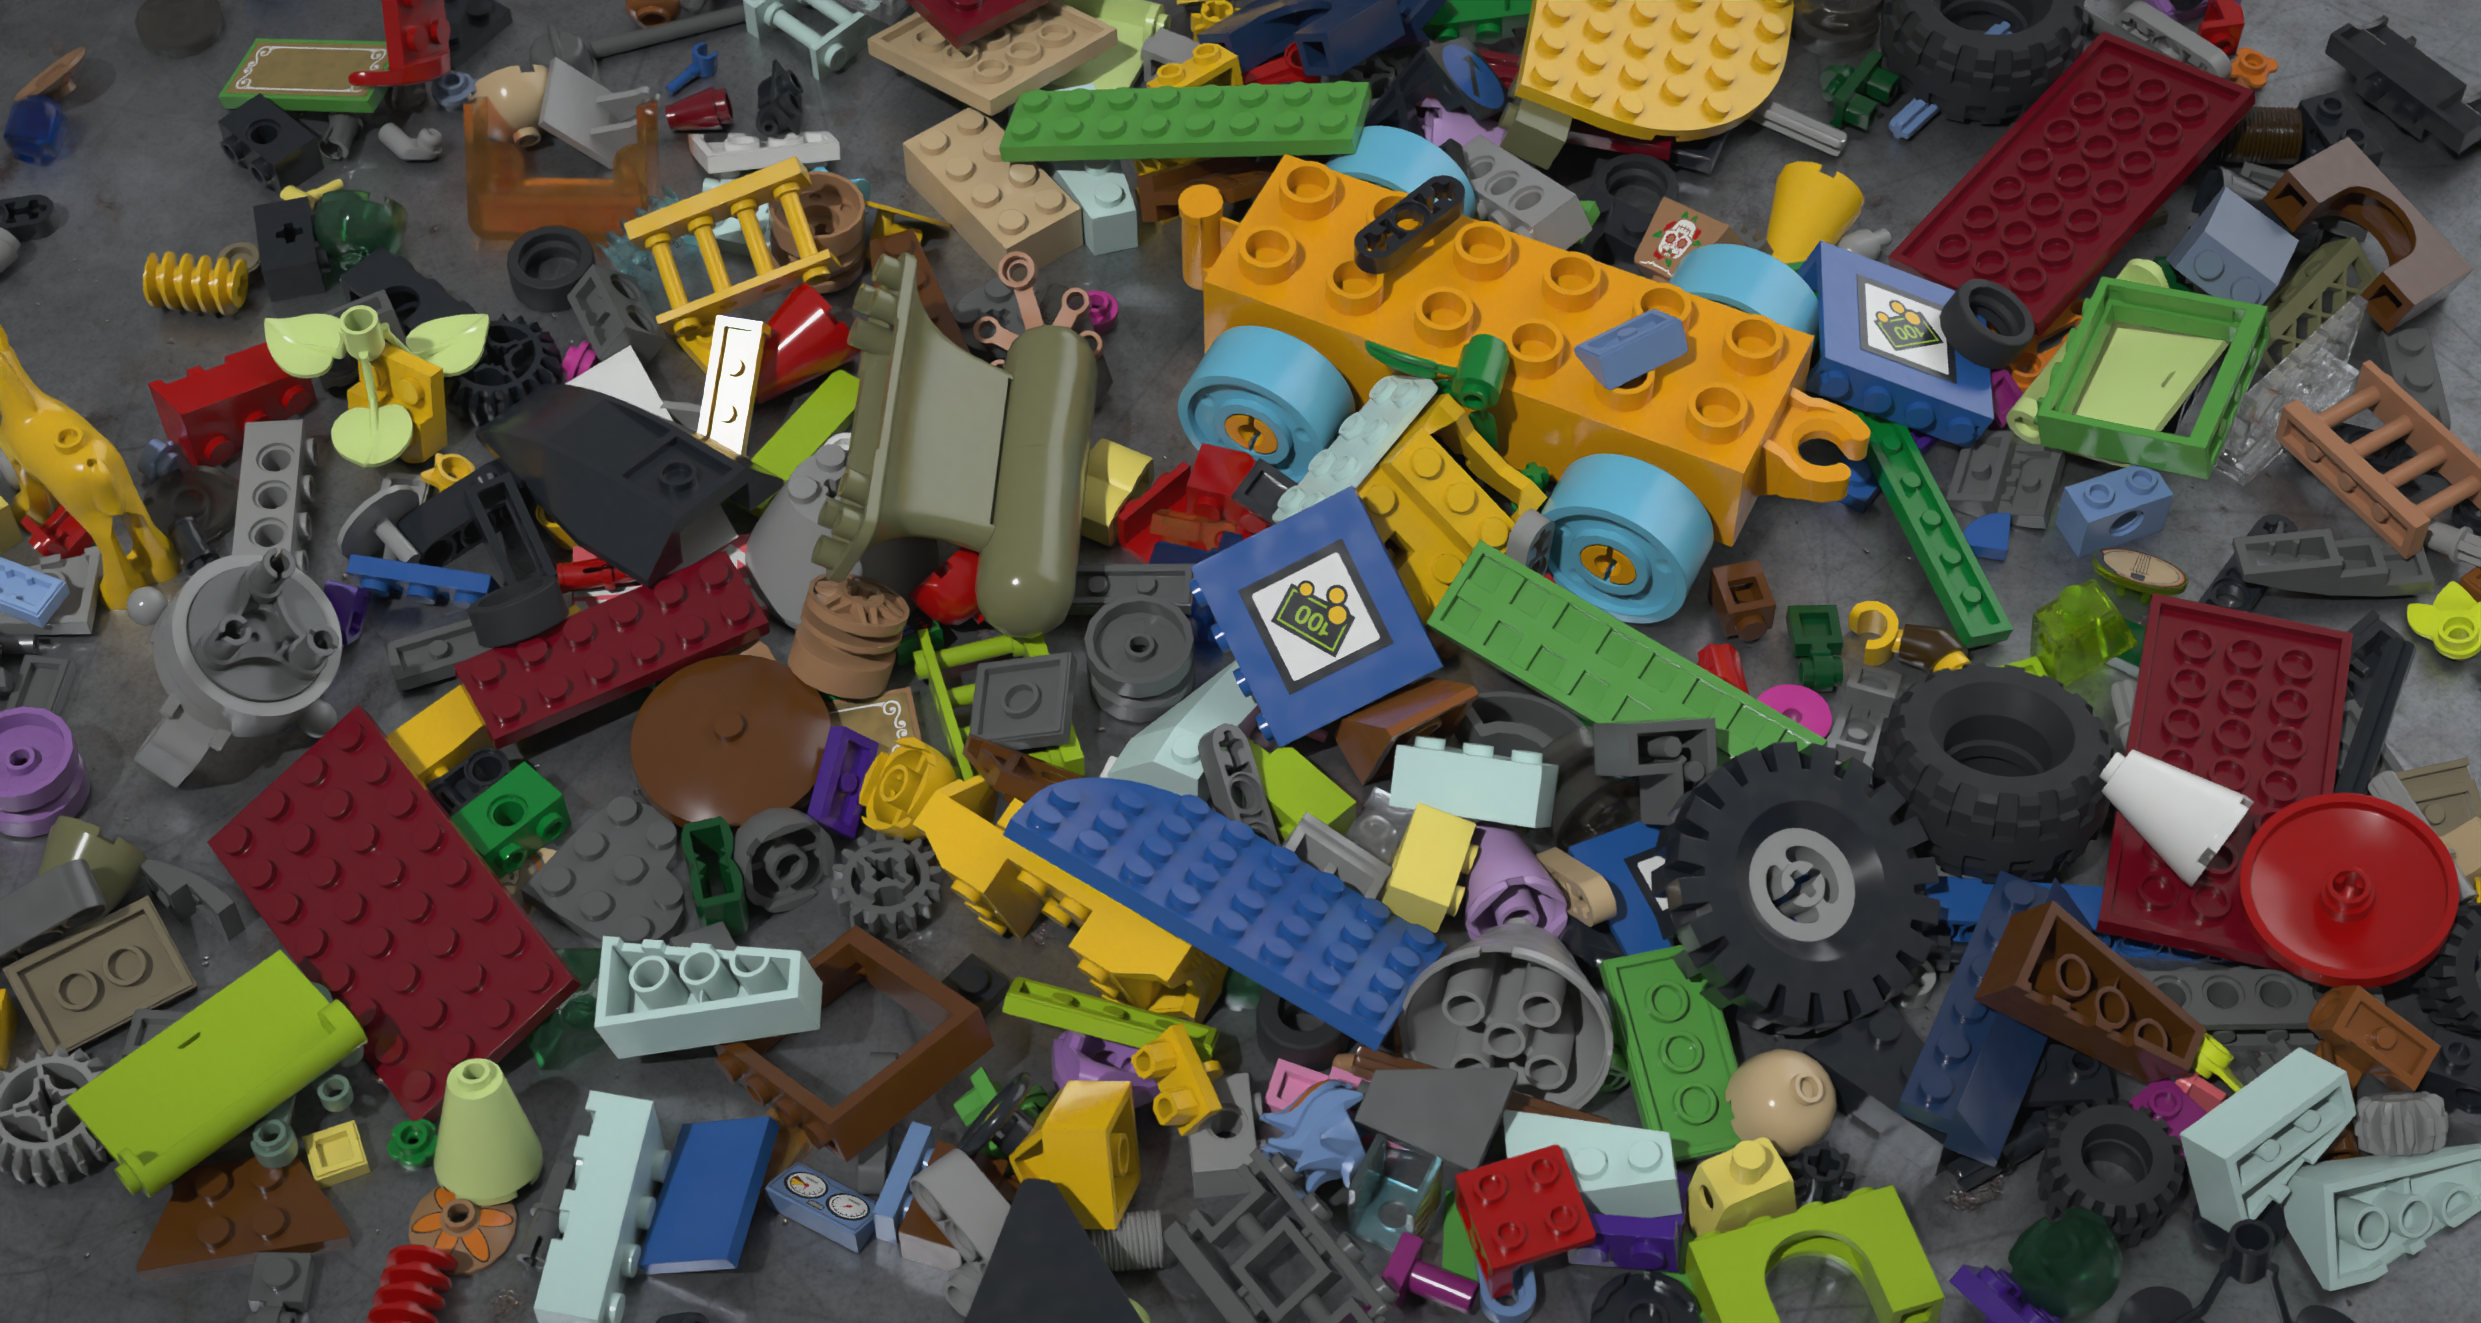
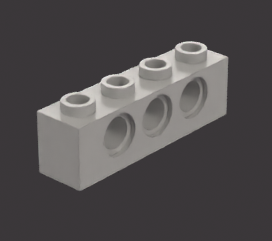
[1462,134,1592,250]
[232,419,318,576]

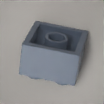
[2166,185,2299,305]

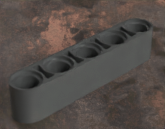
[0,859,108,974]

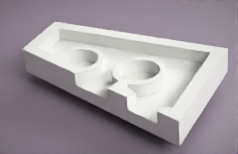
[688,131,840,178]

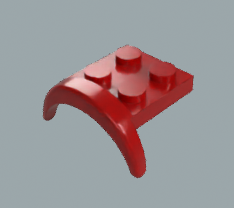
[348,0,451,87]

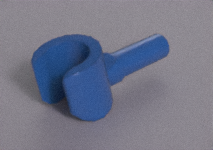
[665,42,718,95]

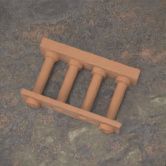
[2275,359,2481,559]

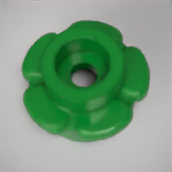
[387,1119,438,1170]

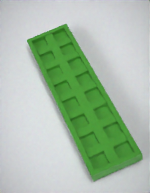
[999,81,1372,162]
[1426,540,1828,768]

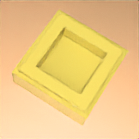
[302,1120,371,1189]

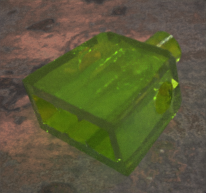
[2030,579,2137,687]

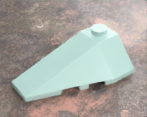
[1107,660,1262,802]
[2283,1143,2481,1291]

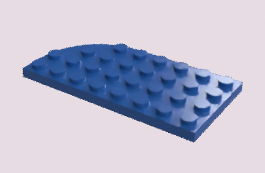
[1003,777,1447,1052]

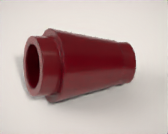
[665,86,734,132]

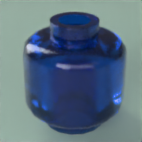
[3,95,69,165]

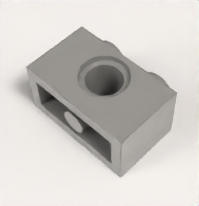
[1188,1073,1266,1199]

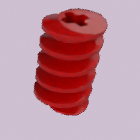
[366,1244,458,1323]

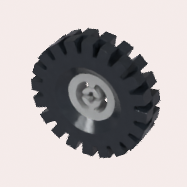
[1651,741,1940,1035]

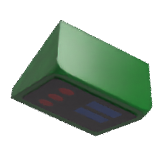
[894,611,945,666]

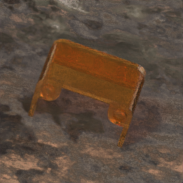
[463,96,659,242]

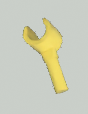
[280,179,344,211]

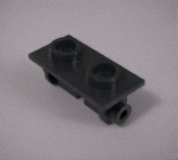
[756,59,803,136]

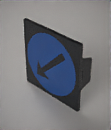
[1423,36,1514,121]

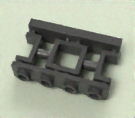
[1162,1147,1405,1323]

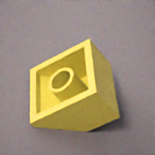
[1380,802,1479,933]

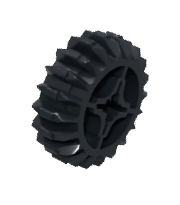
[444,313,563,427]

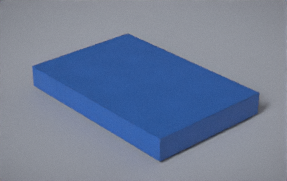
[637,1116,780,1274]

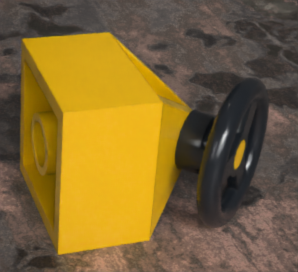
[956,1072,1141,1230]

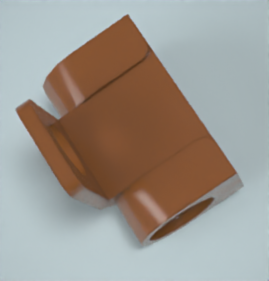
[2307,985,2441,1092]

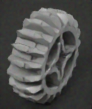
[0,1045,107,1188]

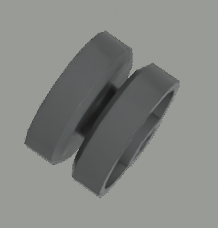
[1084,594,1196,723]

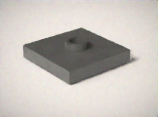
[969,651,1077,750]

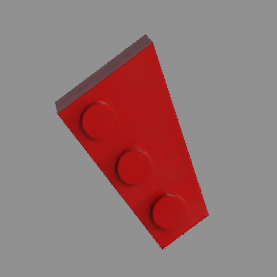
[148,342,317,475]

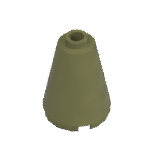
[37,816,148,933]

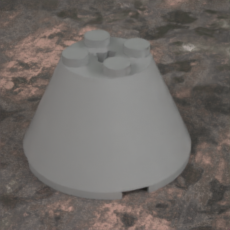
[745,444,939,629]
[1398,917,1613,1110]

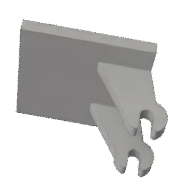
[538,57,661,170]

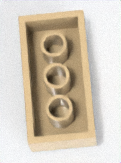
[903,106,1083,281]

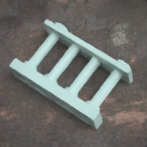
[743,0,915,81]

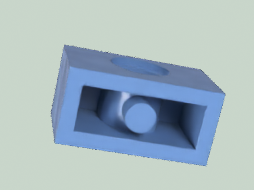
[2055,465,2174,558]

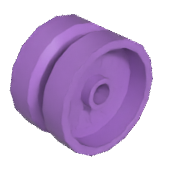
[0,706,90,838]

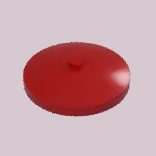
[2238,793,2459,989]

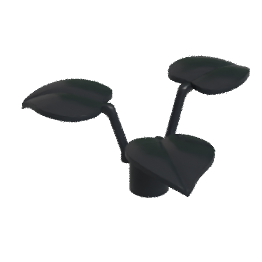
[2118,1200,2355,1323]

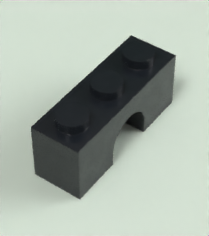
[340,246,477,337]

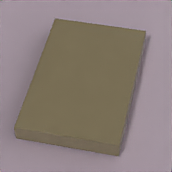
[2,896,197,1056]

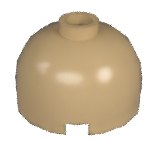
[468,64,549,147]
[1725,1048,1836,1157]

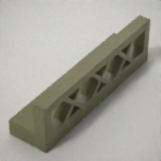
[2222,236,2378,388]

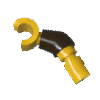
[1848,601,1971,674]

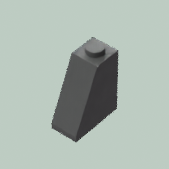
[1350,1067,1518,1172]

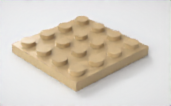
[867,0,1118,116]

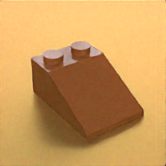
[1333,677,1478,786]

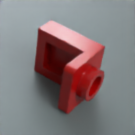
[2197,0,2245,56]
[21,505,94,559]

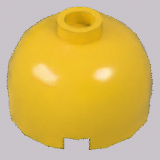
[859,737,958,841]

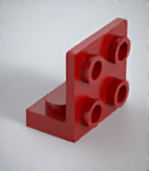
[1455,1144,1596,1299]

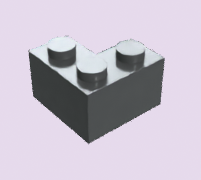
[1593,718,1717,825]

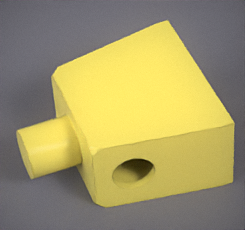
[1685,1137,1797,1238]

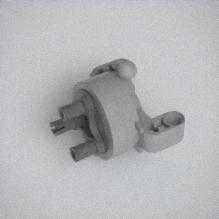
[126,548,342,788]

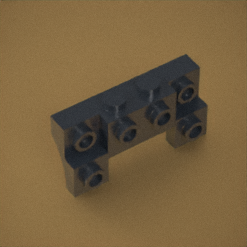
[2325,15,2481,154]

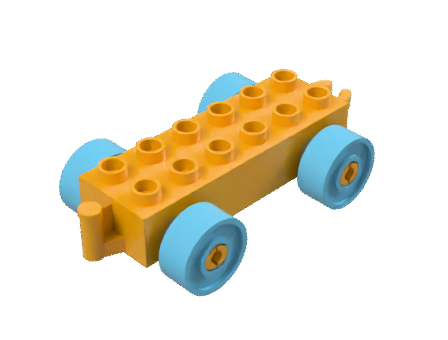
[1178,126,1871,624]

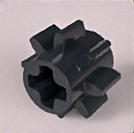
[1787,1141,1856,1204]

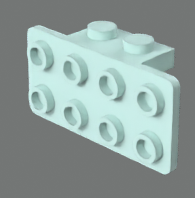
[1272,374,1438,523]

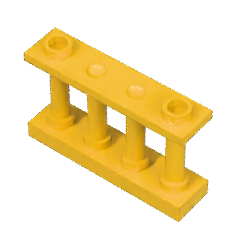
[624,156,842,336]

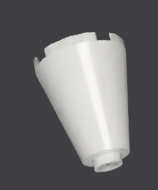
[2099,749,2254,887]

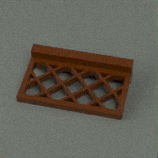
[1137,156,1329,222]

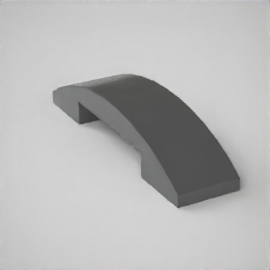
[1827,662,1903,768]

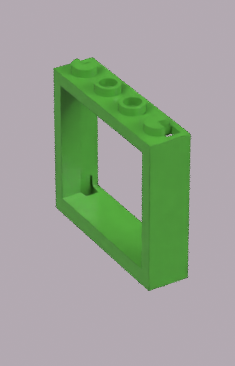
[2033,276,2270,480]

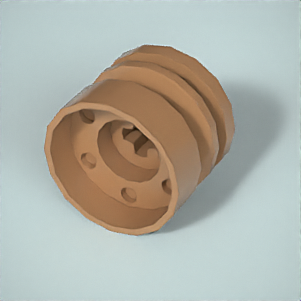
[768,171,866,294]
[787,574,910,699]

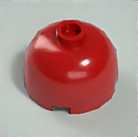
[908,547,984,626]

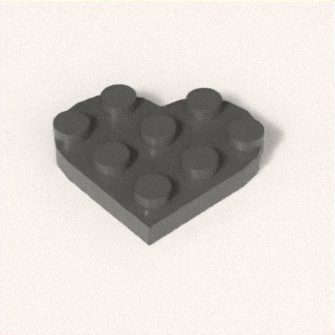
[521,796,685,950]

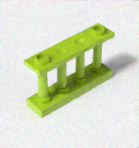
[912,628,1085,781]

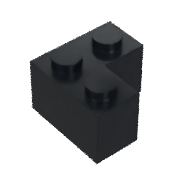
[1566,185,1653,279]

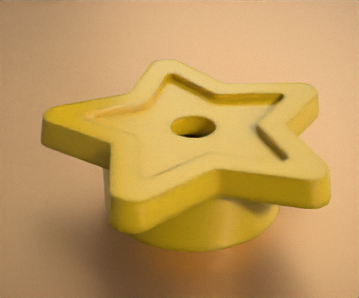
[420,453,476,492]

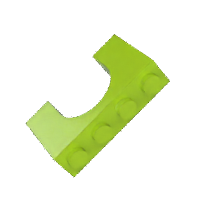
[1684,1185,1945,1323]

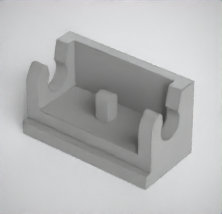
[1282,812,1392,899]

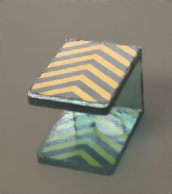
[1347,1132,1444,1252]

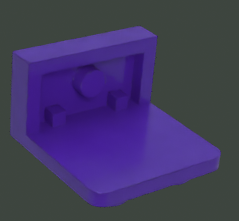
[1567,1171,1689,1272]

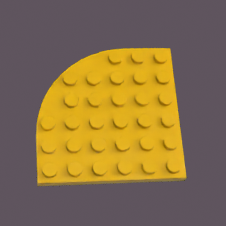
[1514,0,1795,141]

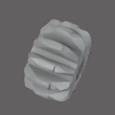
[2353,1091,2449,1157]

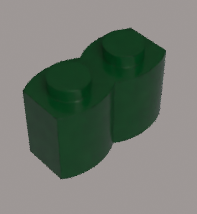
[681,816,749,937]

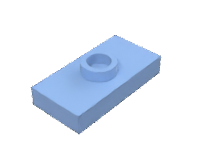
[0,557,70,628]

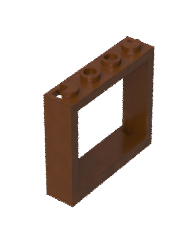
[714,925,995,1163]

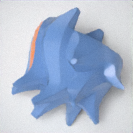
[1259,1079,1369,1195]

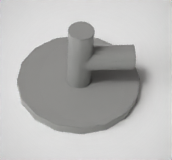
[337,485,421,564]

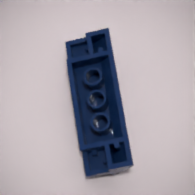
[1896,870,2093,1168]

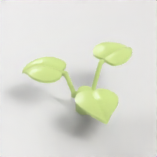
[264,305,490,468]

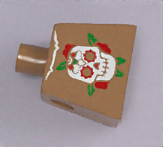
[1634,196,1747,283]

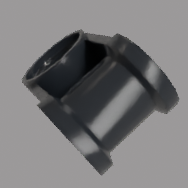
[426,747,512,817]

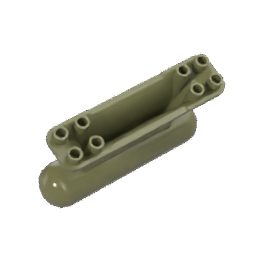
[811,252,1098,639]

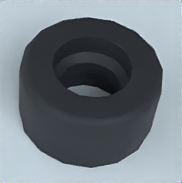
[1256,988,1350,1072]

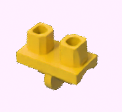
[1131,1023,1223,1137]

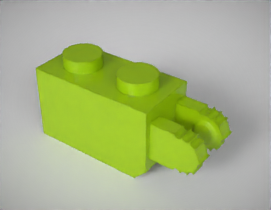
[1228,737,1357,844]

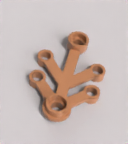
[973,251,1105,368]

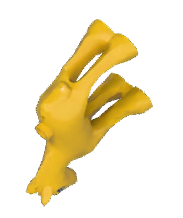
[0,325,184,610]

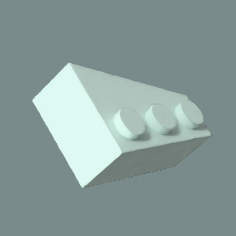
[1389,736,1559,828]
[2180,1047,2356,1232]
[1503,1110,1682,1218]

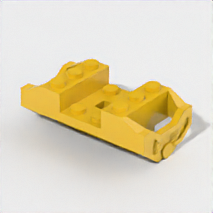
[1356,393,1548,626]
[913,775,1229,1024]

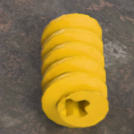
[143,251,248,316]

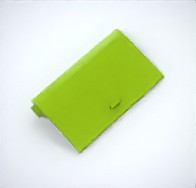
[65,950,367,1198]

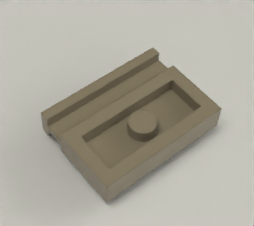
[2372,757,2481,838]

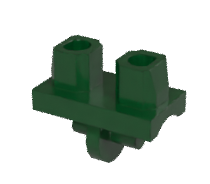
[1819,49,1900,130]

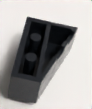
[1802,1001,1963,1177]

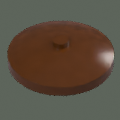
[630,654,831,837]

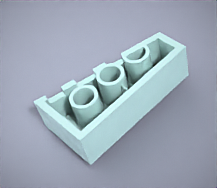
[1008,83,1138,256]
[594,936,822,1059]
[533,1090,671,1323]

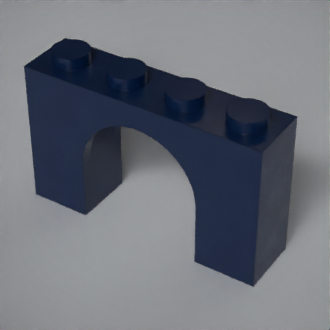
[1197,0,1405,76]

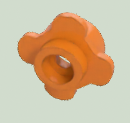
[2230,47,2278,91]

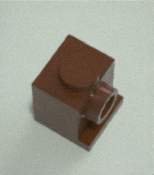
[1707,559,1776,641]

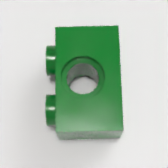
[451,761,571,879]

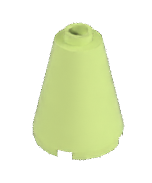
[434,1058,543,1206]

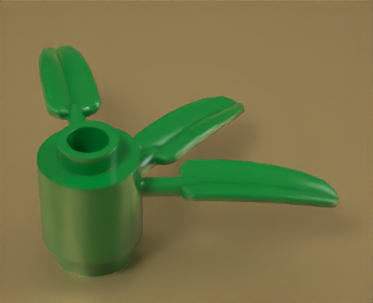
[1365,334,1510,451]

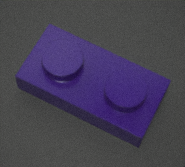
[807,726,879,839]

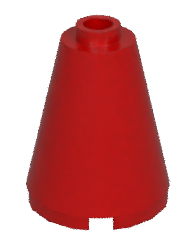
[754,282,861,405]

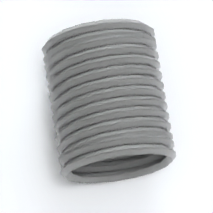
[1090,1209,1164,1272]

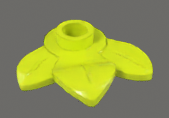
[2407,581,2481,659]
[2191,1032,2245,1093]

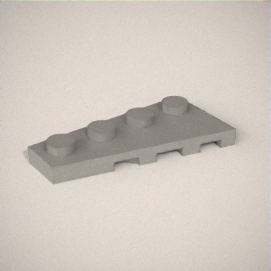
[0,546,103,635]

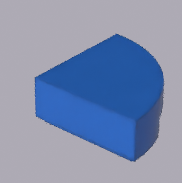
[1963,513,2011,561]

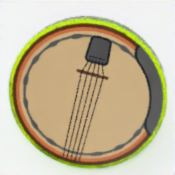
[2091,548,2189,603]

